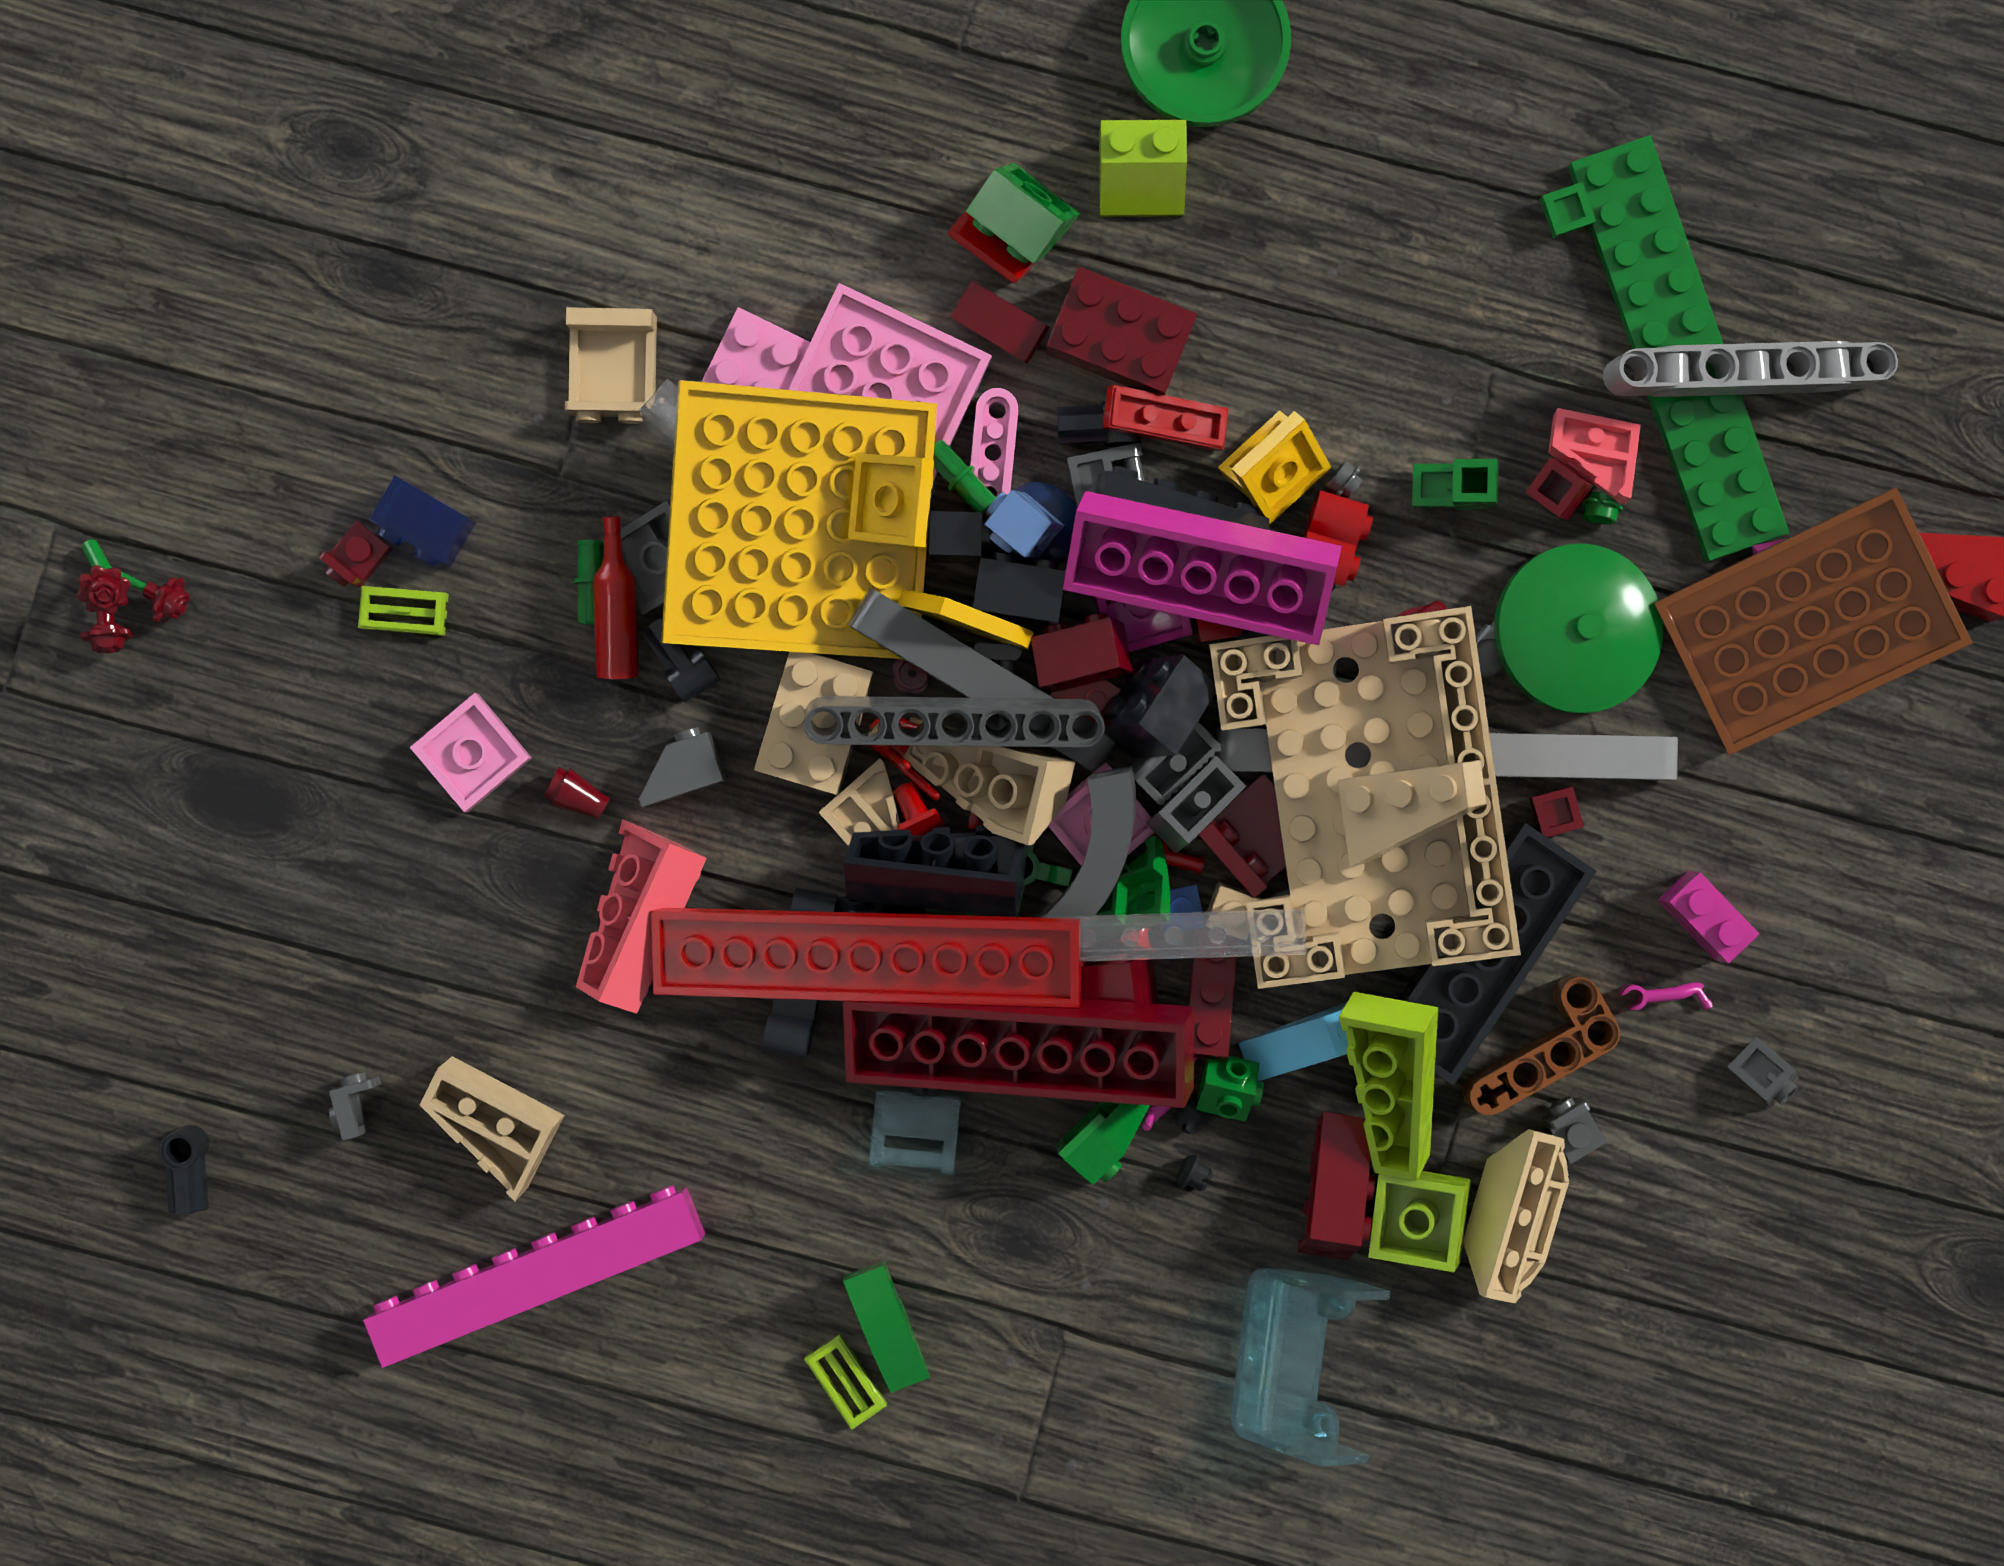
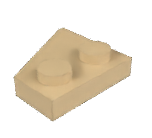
[819,758,901,846]

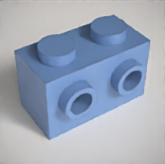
[985,490,1065,558]

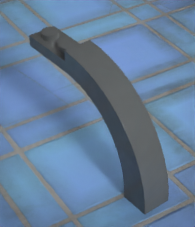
[1034,766,1136,930]

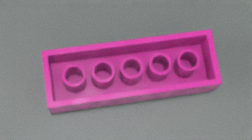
[1063,491,1342,646]

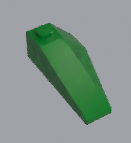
[1056,1101,1150,1185]

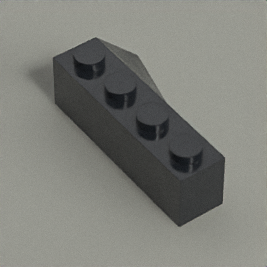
[1094,466,1269,530]
[844,825,1028,917]

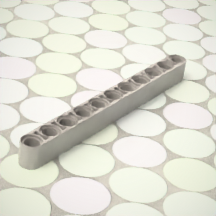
[1215,728,1678,780]

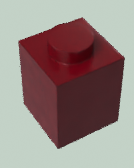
[1525,457,1594,520]

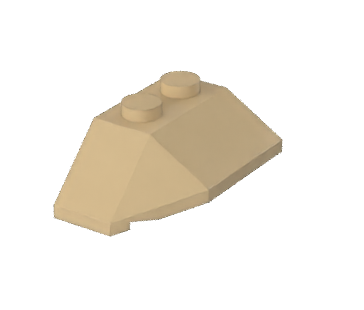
[1463,1129,1569,1303]

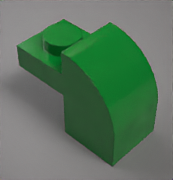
[1412,459,1499,510]

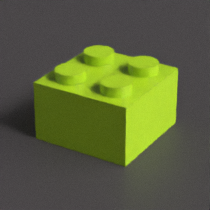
[1368,1171,1471,1272]

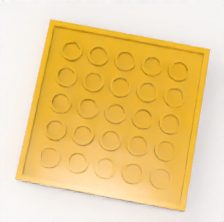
[661,380,937,659]

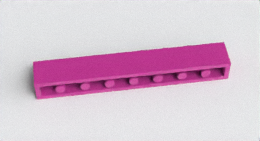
[363,1185,705,1368]

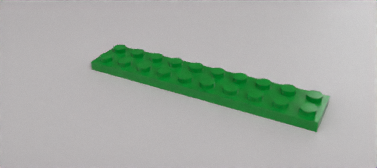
[1568,135,1789,562]

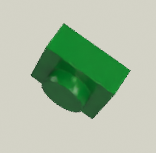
[1539,182,1596,239]

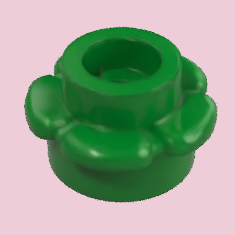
[1581,492,1623,525]

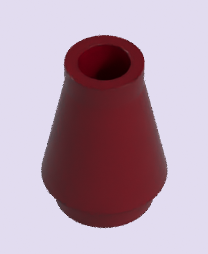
[543,767,610,820]

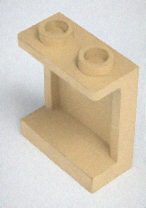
[565,307,657,424]

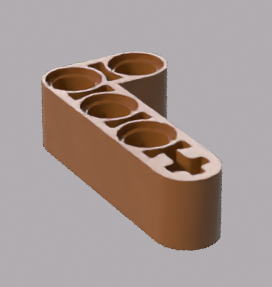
[1463,975,1620,1116]

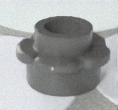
[1324,460,1362,498]

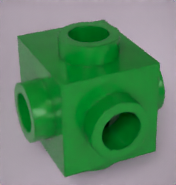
[1196,1056,1264,1122]

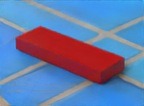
[1103,385,1229,452]

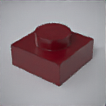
[1529,786,1584,837]

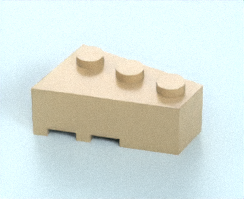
[1338,760,1486,867]
[420,1056,565,1201]

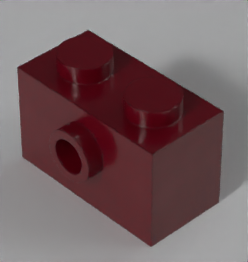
[1031,613,1133,692]

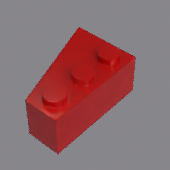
[1919,533,2004,622]

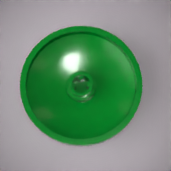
[1120,0,1291,127]
[1494,544,1663,714]

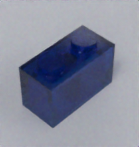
[369,475,477,567]

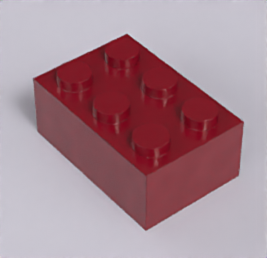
[1046,266,1197,395]

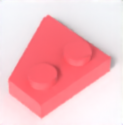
[1548,408,1641,505]

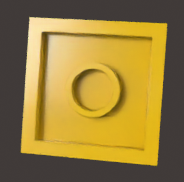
[1218,410,1332,524]
[848,453,934,547]

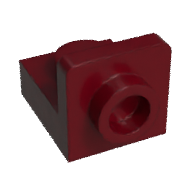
[319,521,393,588]

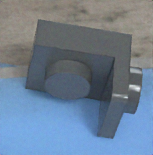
[1727,1036,1799,1109]
[1542,1096,1607,1164]

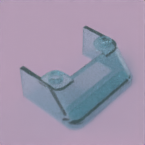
[1231,1268,1390,1467]

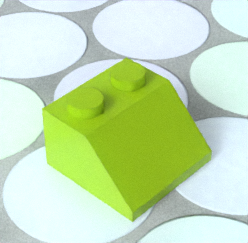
[1099,120,1187,217]

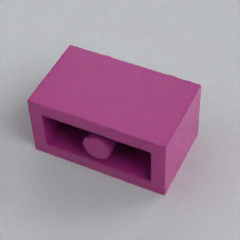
[1657,871,1759,964]

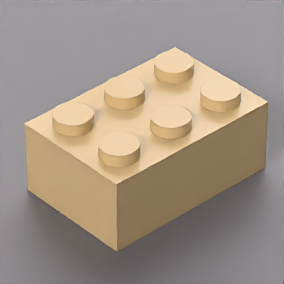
[754,652,875,795]

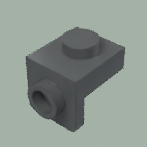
[329,1072,381,1141]

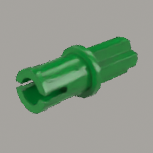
[933,440,996,516]
[573,540,604,625]

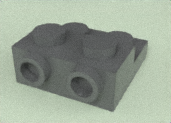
[602,500,671,615]

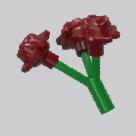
[77,539,190,654]

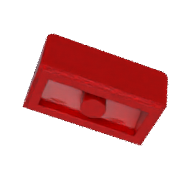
[947,208,1035,284]

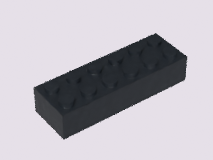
[1397,823,1597,1086]

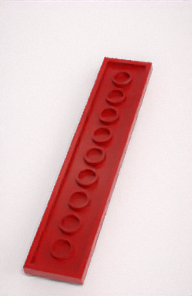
[651,908,1081,1008]

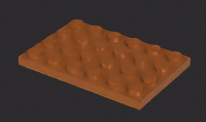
[1654,487,1973,755]

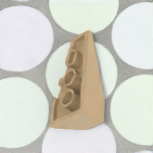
[903,717,1075,845]

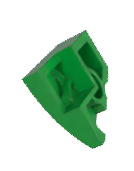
[1083,836,1170,942]

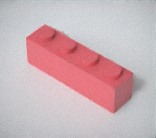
[576,819,707,1014]

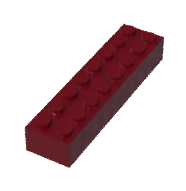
[843,999,1194,1108]

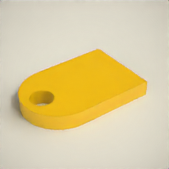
[898,589,1034,649]

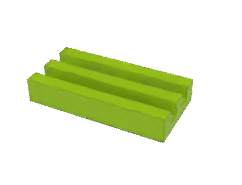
[358,586,449,636]
[804,1333,887,1430]

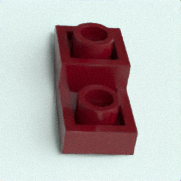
[951,281,1050,364]

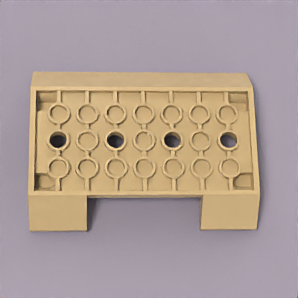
[1209,606,1521,989]

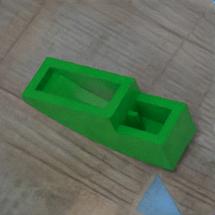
[843,1260,930,1393]

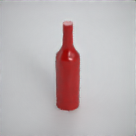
[593,516,639,679]

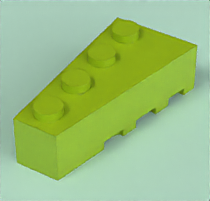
[1339,992,1438,1182]

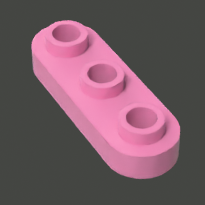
[970,388,1018,516]

